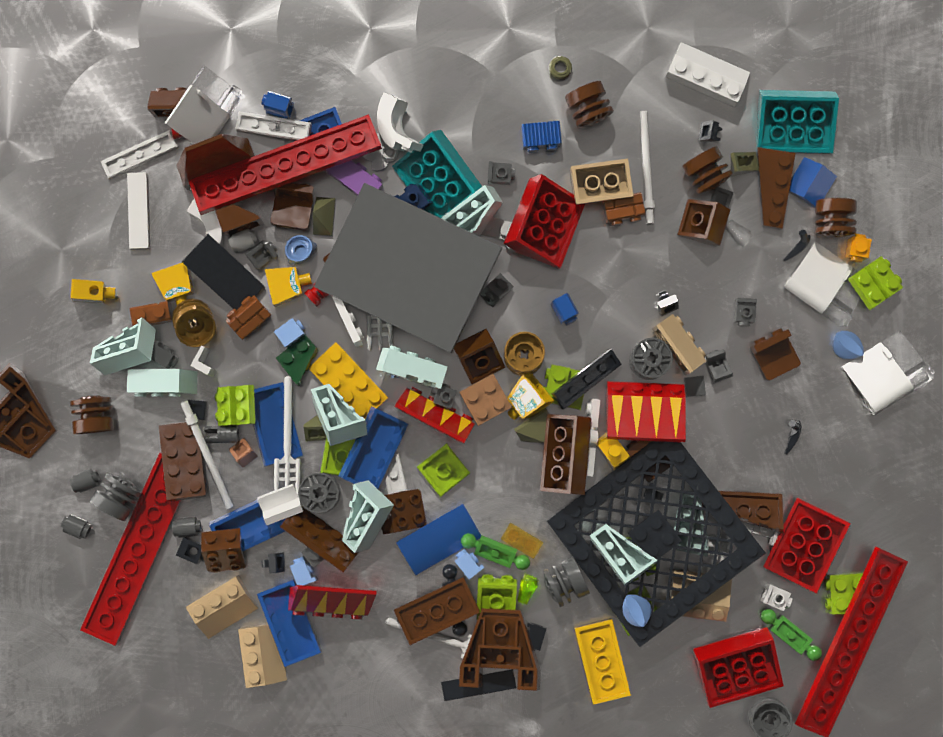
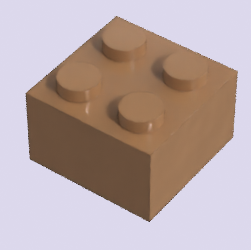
[459,374,512,426]

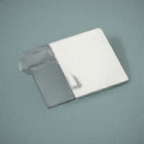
[165,66,244,145]
[784,242,861,327]
[842,331,935,415]

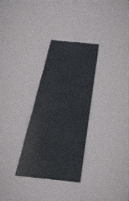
[441,669,516,701]

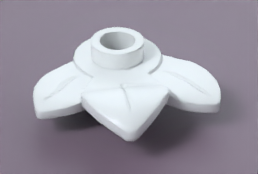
[363,133,399,171]

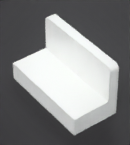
[190,345,217,377]
[257,484,303,525]

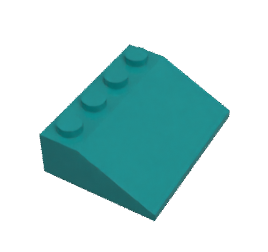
[757,90,839,153]
[392,130,483,218]

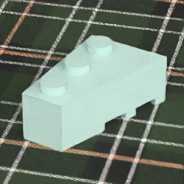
[441,185,503,236]
[90,318,156,375]
[376,345,448,389]
[127,369,198,397]
[311,384,367,446]
[342,480,394,553]
[672,494,710,557]
[590,524,657,586]

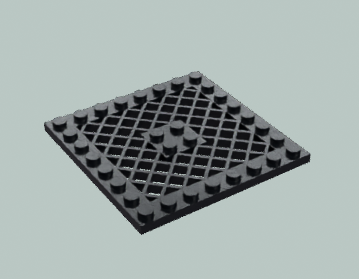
[547,441,766,647]

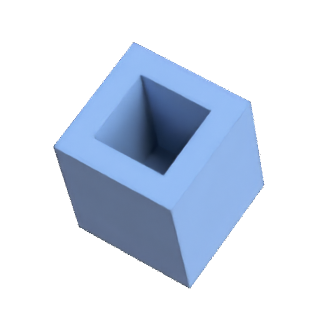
[274,318,305,348]

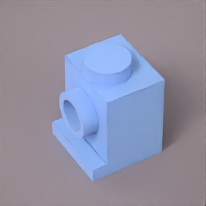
[455,548,484,579]
[290,556,318,585]

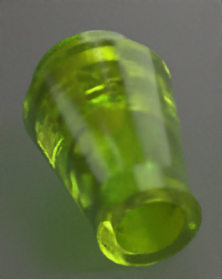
[517,574,539,605]

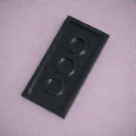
[181,233,264,310]

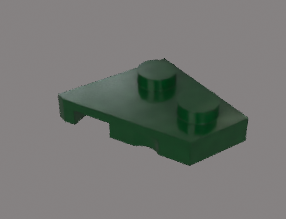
[276,334,318,387]

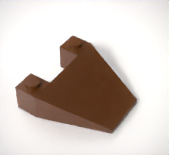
[176,134,255,191]
[0,363,56,459]
[459,608,541,691]

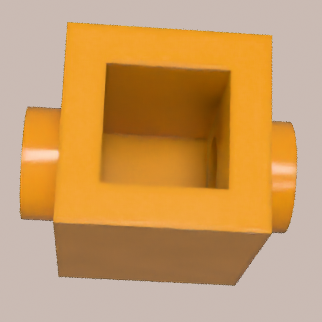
[845,234,872,263]

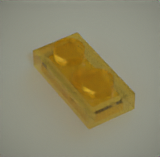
[501,523,544,559]

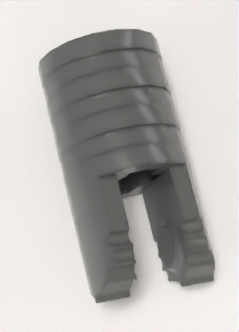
[204,426,239,444]

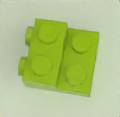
[848,256,903,310]
[543,364,584,410]
[214,385,255,426]
[824,573,863,614]
[476,574,517,619]

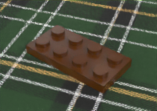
[159,422,206,502]
[280,506,359,573]
[394,577,481,645]

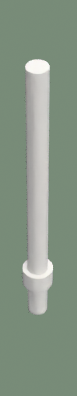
[640,111,655,224]
[180,400,233,509]

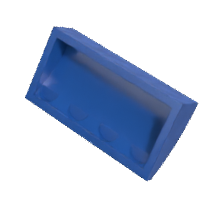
[253,382,303,467]
[338,406,409,489]
[209,500,286,552]
[396,504,481,575]
[257,579,322,667]

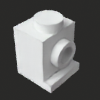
[760,583,793,611]

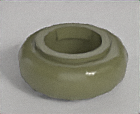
[549,56,572,80]

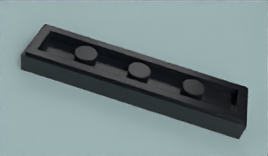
[551,349,622,409]

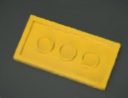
[309,342,388,419]
[574,619,631,705]

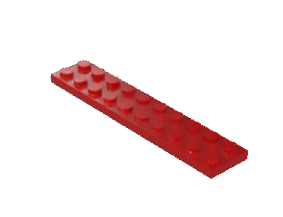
[188,114,382,215]
[80,453,181,646]
[795,546,908,737]

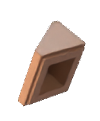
[229,438,258,467]

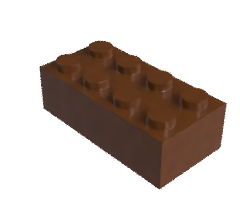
[540,414,592,495]

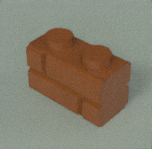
[602,192,645,226]
[226,295,271,340]
[130,301,173,326]

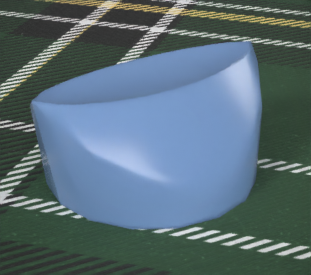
[285,235,317,265]
[832,331,864,359]
[622,594,652,627]

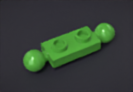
[461,533,530,570]
[761,609,822,661]

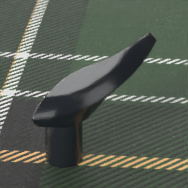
[783,230,811,261]
[784,420,802,455]

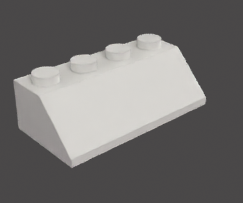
[666,42,750,107]

